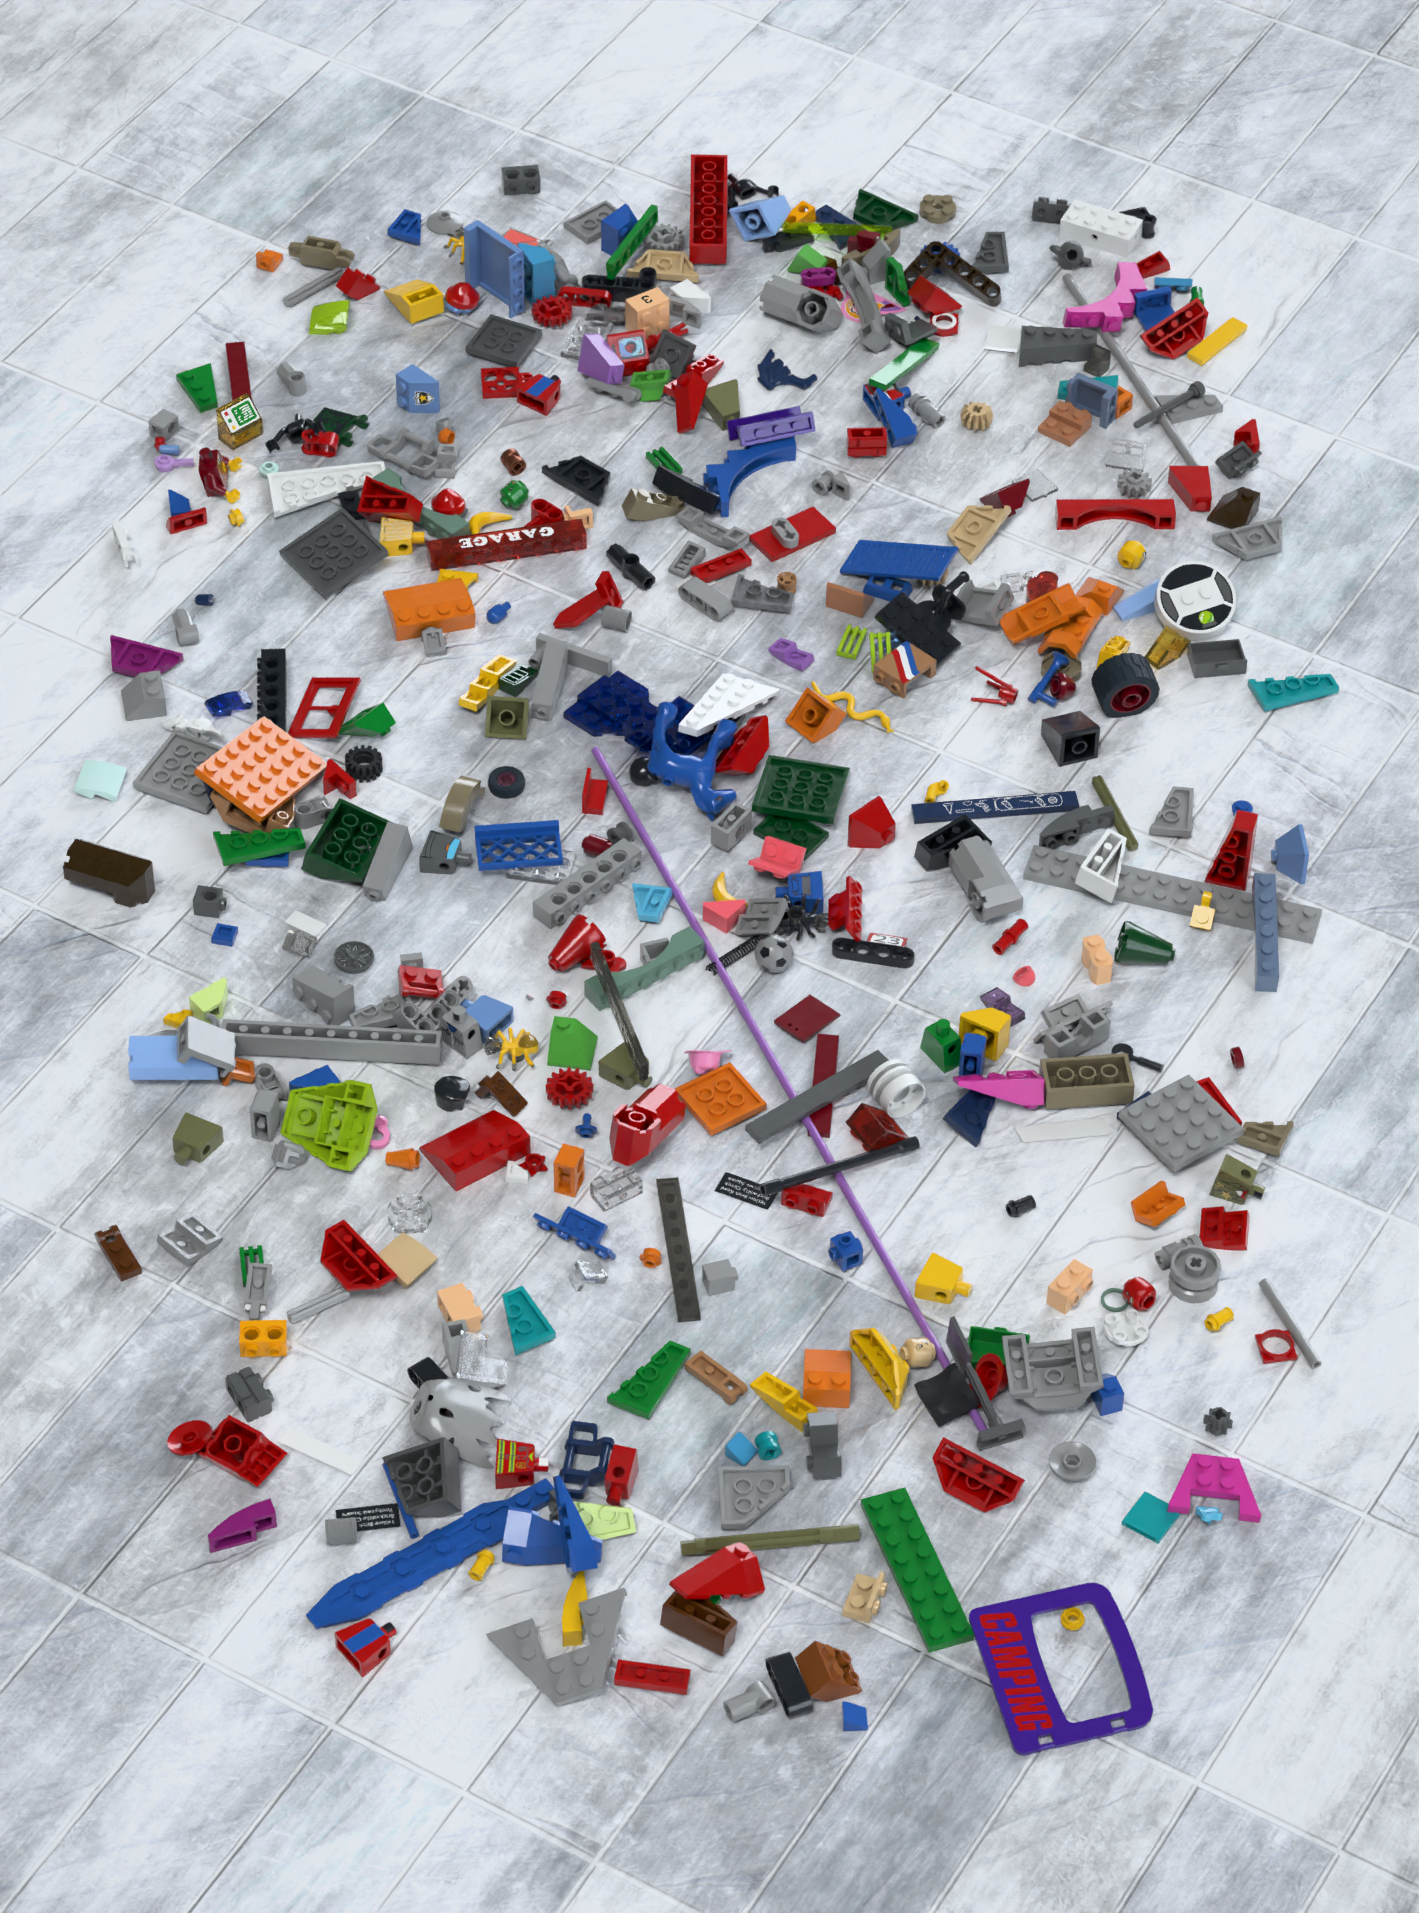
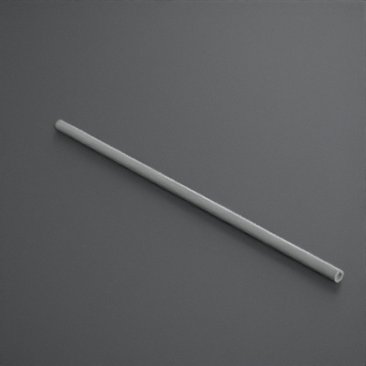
[1062,273,1201,466]

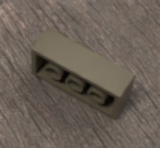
[1039,1053,1135,1110]

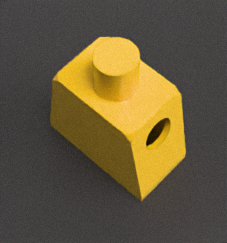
[914,1252,972,1304]

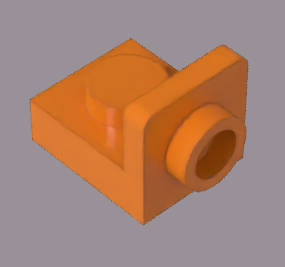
[256,249,283,272]
[1115,386,1133,419]
[219,1057,255,1086]

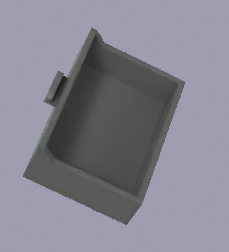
[1187,639,1248,678]

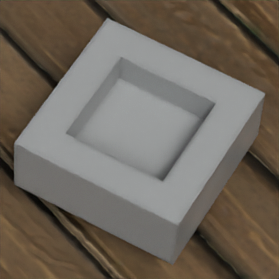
[400,952,423,968]

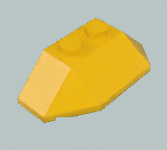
[849,1327,910,1410]

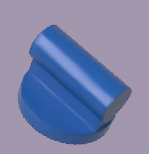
[575,1113,597,1138]

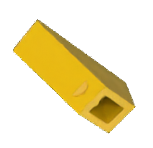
[1096,636,1131,669]

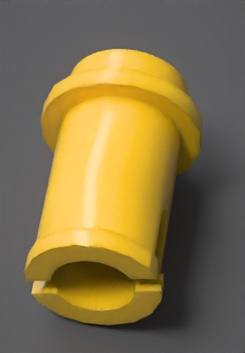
[1204,1307,1234,1331]
[468,1549,495,1581]

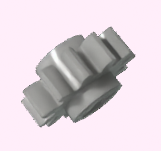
[1117,468,1152,498]

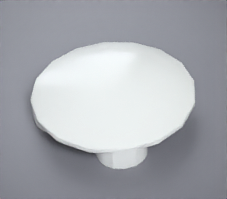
[1103,1309,1149,1346]

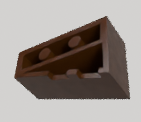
[660,1591,738,1656]

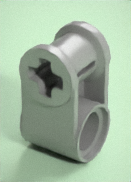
[294,795,333,829]
[254,1063,288,1100]

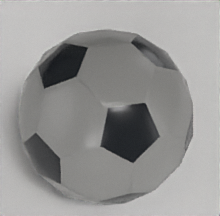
[755,934,793,973]

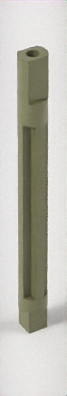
[680,1524,860,1555]

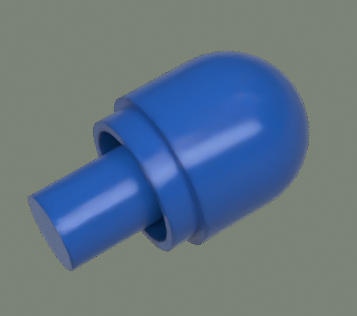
[486,601,511,624]

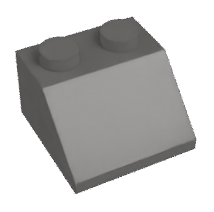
[121,670,167,721]

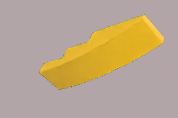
[458,655,517,712]
[750,1371,818,1433]

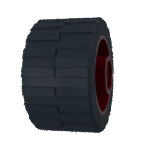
[1091,653,1160,718]

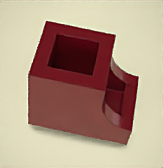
[847,229,881,254]

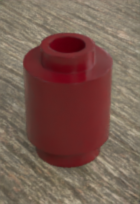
[582,834,614,857]

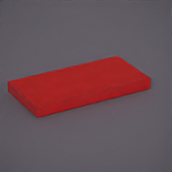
[749,506,836,562]

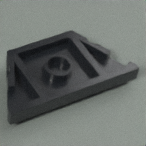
[542,456,610,505]

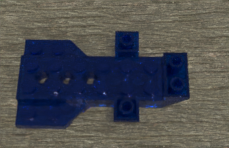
[563,670,712,755]

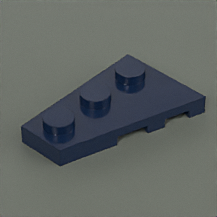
[815,204,866,251]
[943,1090,996,1147]

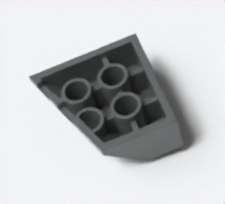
[382,1437,462,1518]

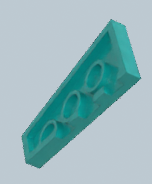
[1247,674,1339,711]

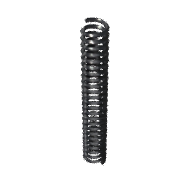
[706,930,776,975]

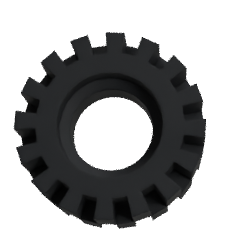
[345,745,383,783]

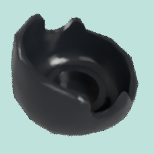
[629,757,658,786]

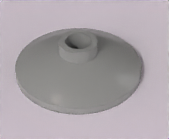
[427,210,464,235]
[1049,1441,1096,1481]

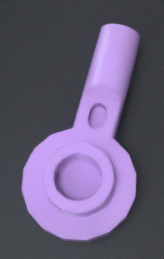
[154,454,194,472]

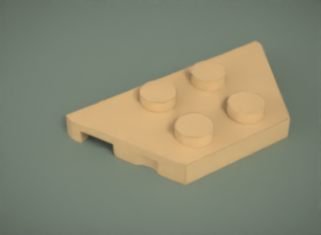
[627,249,699,282]
[947,505,1011,565]

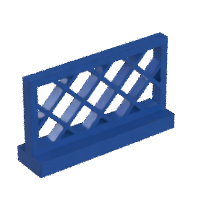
[474,820,563,871]

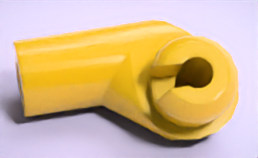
[925,780,949,803]

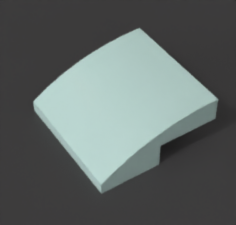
[73,760,127,802]

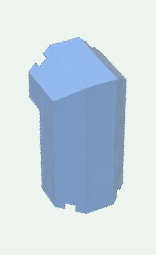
[128,1035,219,1080]

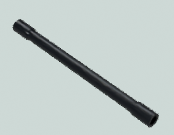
[759,1136,920,1197]

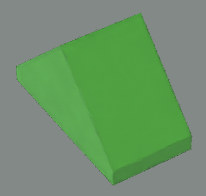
[787,244,828,272]

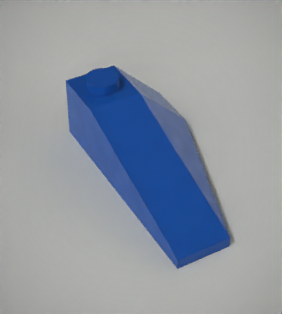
[553,1476,601,1573]
[502,1507,603,1565]

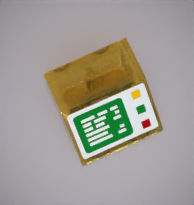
[216,393,263,450]

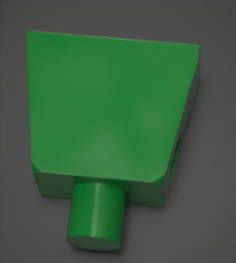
[920,1019,961,1074]

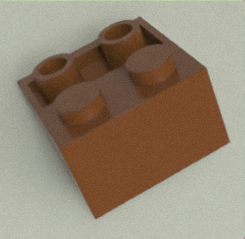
[795,1641,862,1702]

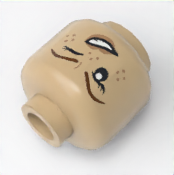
[899,1337,936,1368]

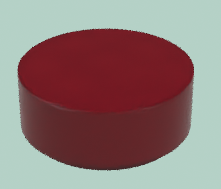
[1230,1046,1244,1069]

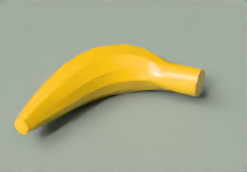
[468,511,512,543]
[712,872,748,911]

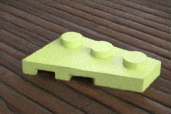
[573,1501,636,1540]

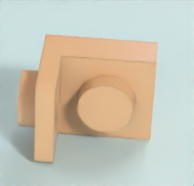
[563,505,593,532]

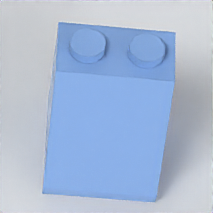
[729,195,791,241]

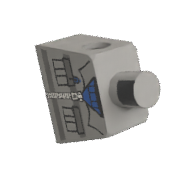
[439,1006,483,1059]

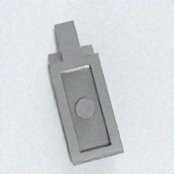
[244,1263,272,1321]

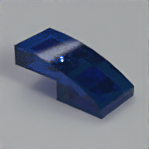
[204,690,253,717]

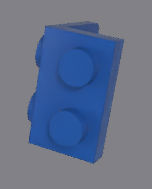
[1133,286,1175,331]

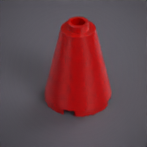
[548,914,607,972]

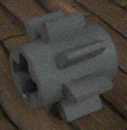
[1203,1407,1233,1436]

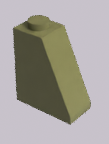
[702,379,740,431]

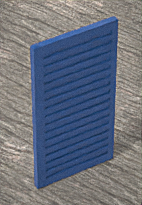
[840,540,958,581]

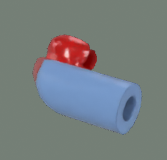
[154,436,180,455]

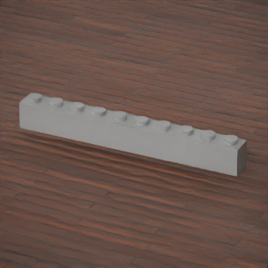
[221,1019,442,1065]

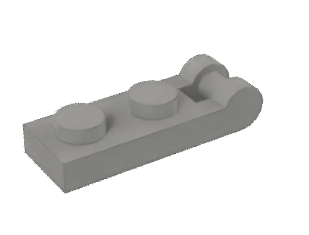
[586,377,642,402]

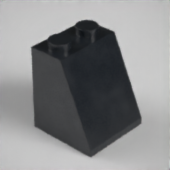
[1041,711,1100,767]

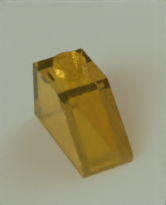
[1145,625,1191,670]

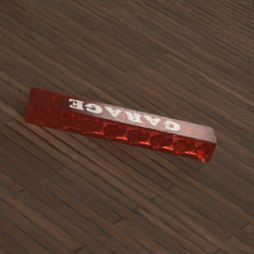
[426,518,587,571]

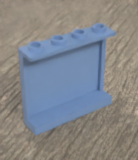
[464,220,525,318]

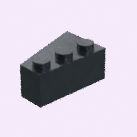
[914,814,992,871]

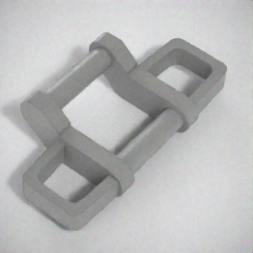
[367,427,439,477]

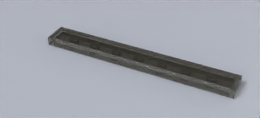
[590,942,648,1081]
[656,1177,701,1322]

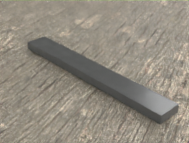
[745,1050,889,1144]

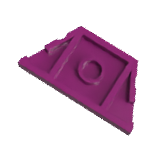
[110,635,183,677]

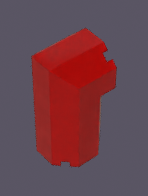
[609,1083,686,1167]

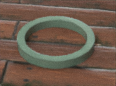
[1101,1288,1129,1312]

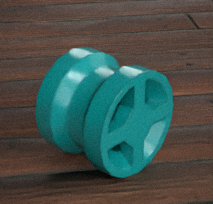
[754,1431,781,1461]

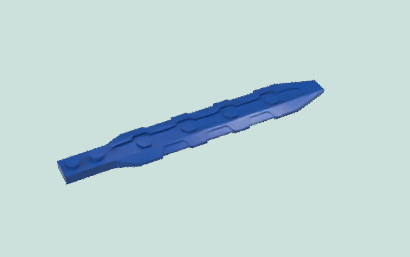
[306,1478,554,1629]

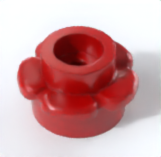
[546,991,567,1009]

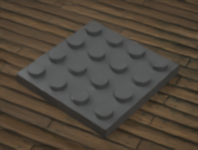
[279,508,389,599]

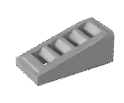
[668,540,706,579]

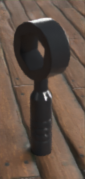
[1111,1043,1164,1073]

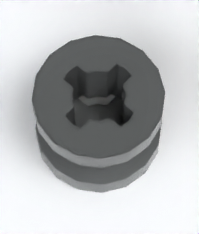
[607,821,633,844]

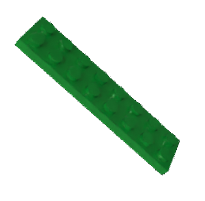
[860,1487,974,1653]

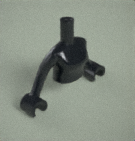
[727,173,779,214]
[265,413,326,454]

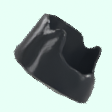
[434,1076,470,1112]

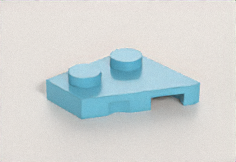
[632,883,673,923]

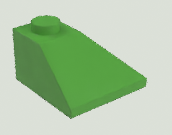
[547,1016,598,1071]

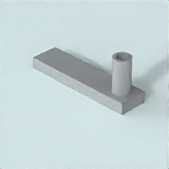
[528,633,612,678]

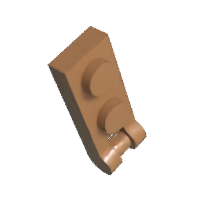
[685,1350,748,1405]

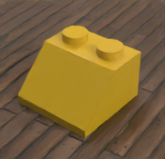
[959,1007,1011,1062]

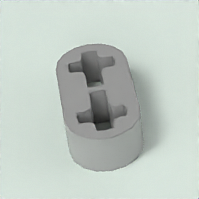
[771,518,799,549]

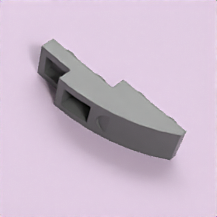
[1039,805,1114,849]

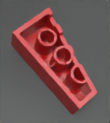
[1204,810,1258,891]

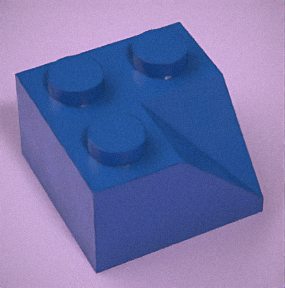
[601,204,638,256]

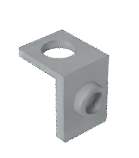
[640,938,669,965]

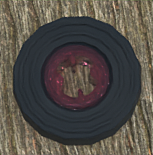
[488,766,525,799]

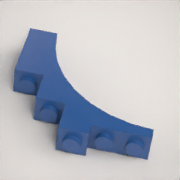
[703,436,796,518]

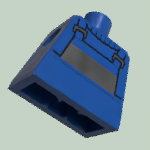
[775,871,824,915]

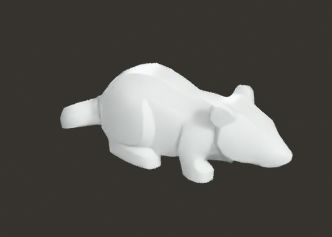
[161,713,224,742]

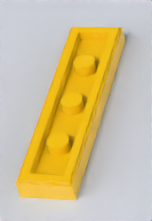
[1187,317,1248,366]

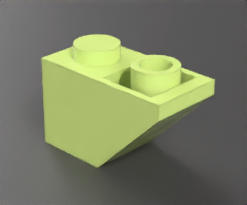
[189,977,228,1024]

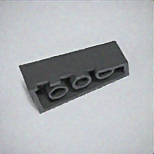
[1019,326,1097,367]

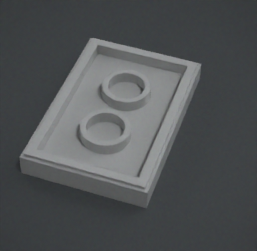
[564,200,617,245]

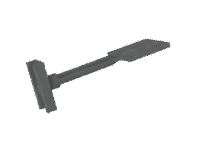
[946,1316,1025,1451]

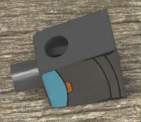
[419,830,472,875]

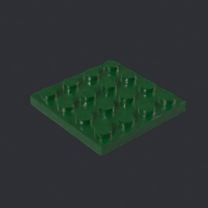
[752,755,850,825]

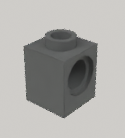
[193,885,227,918]

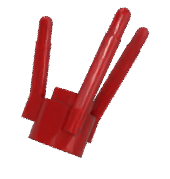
[971,666,1019,706]

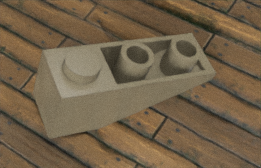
[621,488,686,522]

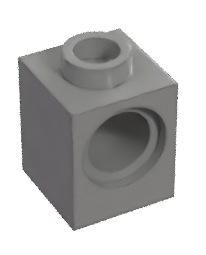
[148,409,179,442]

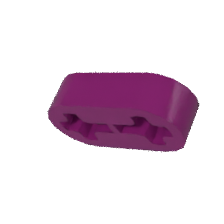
[801,267,836,287]

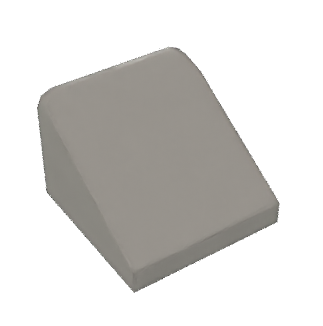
[832,471,850,501]

